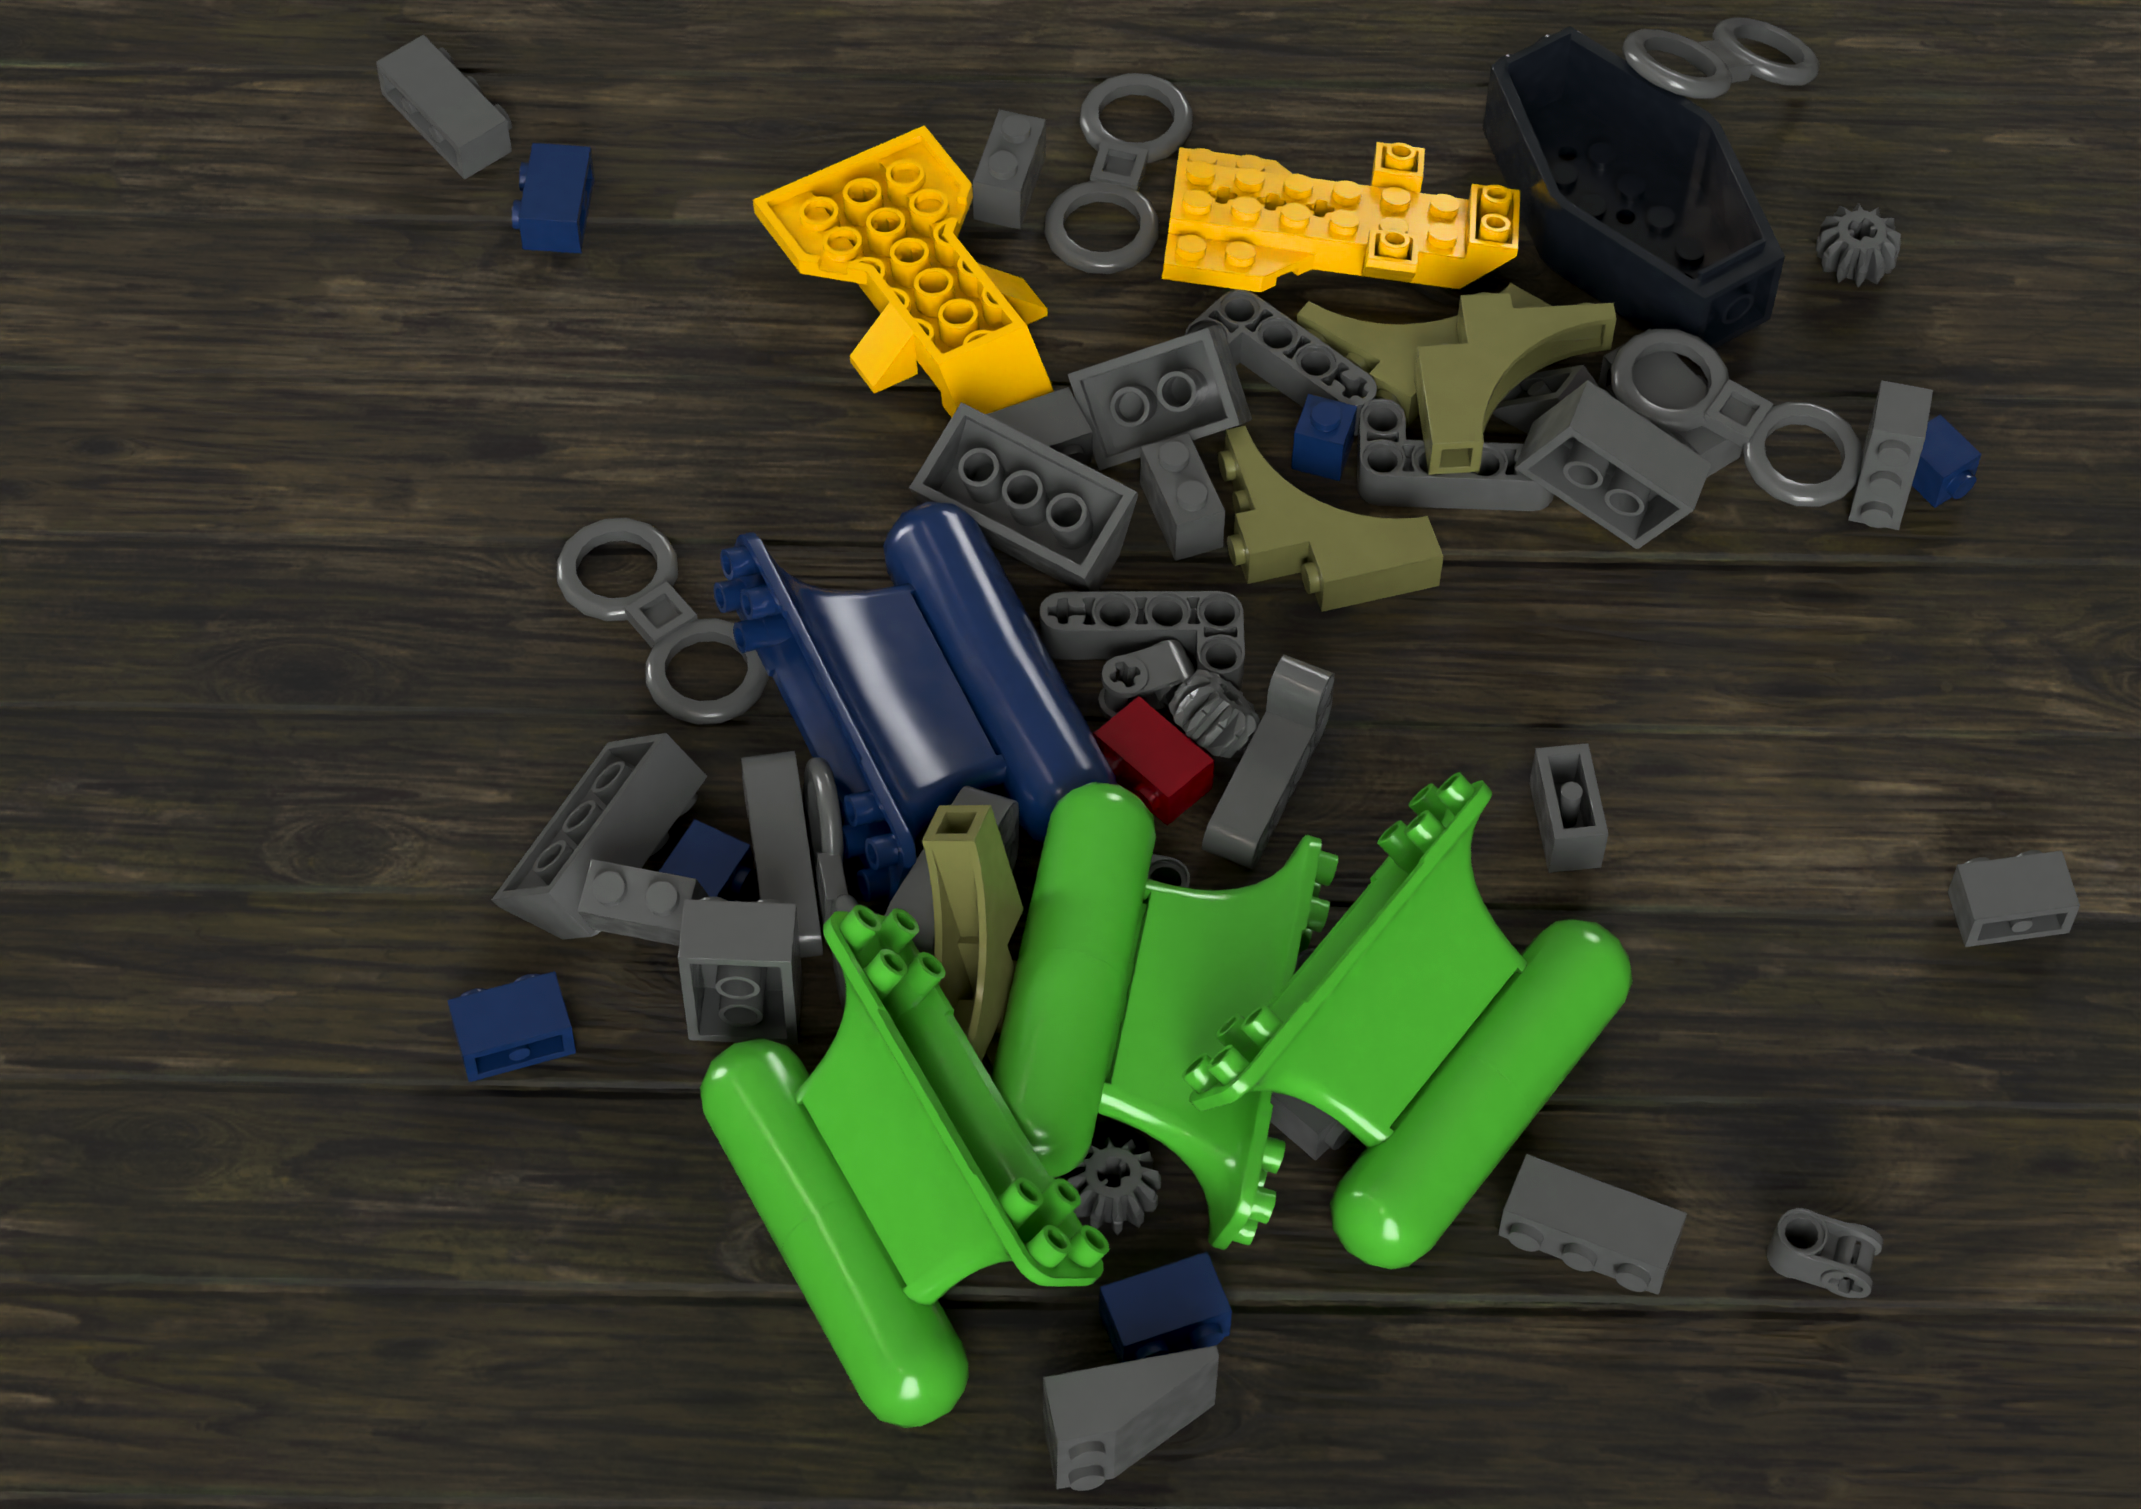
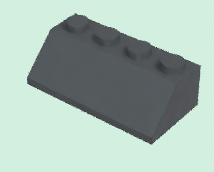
[909,402,1138,592]
[491,733,708,940]

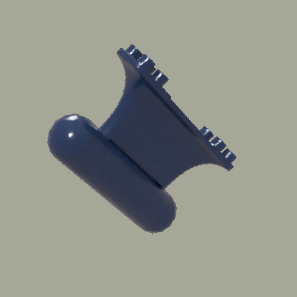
[714,502,1117,907]

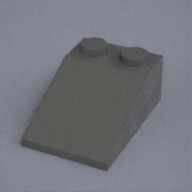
[1068,324,1253,470]
[1043,1345,1219,1491]

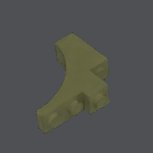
[1297,283,1552,428]
[1414,292,1617,475]
[1218,426,1443,612]
[922,805,1023,1062]

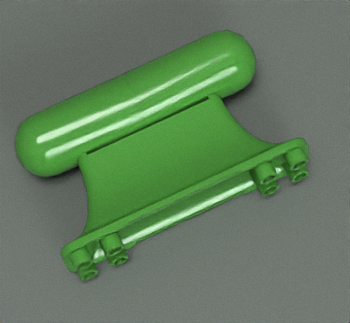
[1182,772,1633,1270]
[991,782,1338,1250]
[700,905,1109,1428]

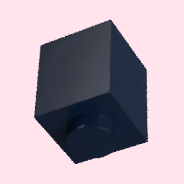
[1291,394,1357,481]
[1912,415,1981,508]

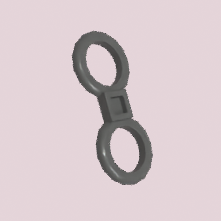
[1622,17,1820,99]
[1044,73,1193,274]
[1610,329,1863,507]
[556,518,769,725]
[804,757,858,1012]

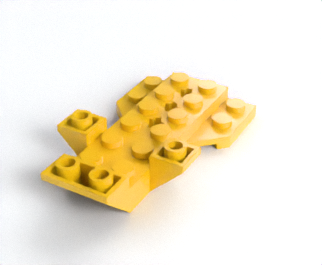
[753,125,1054,418]
[1162,142,1520,292]

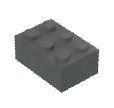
[1515,380,1712,550]
[678,896,803,1045]

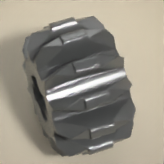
[1816,202,1901,288]
[1168,669,1260,758]
[1068,1135,1161,1236]

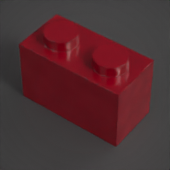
[1093,696,1214,826]

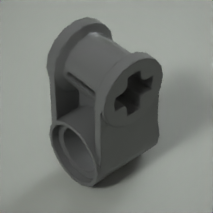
[1098,639,1196,720]
[1767,1208,1883,1298]

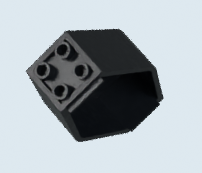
[1483,26,1785,361]

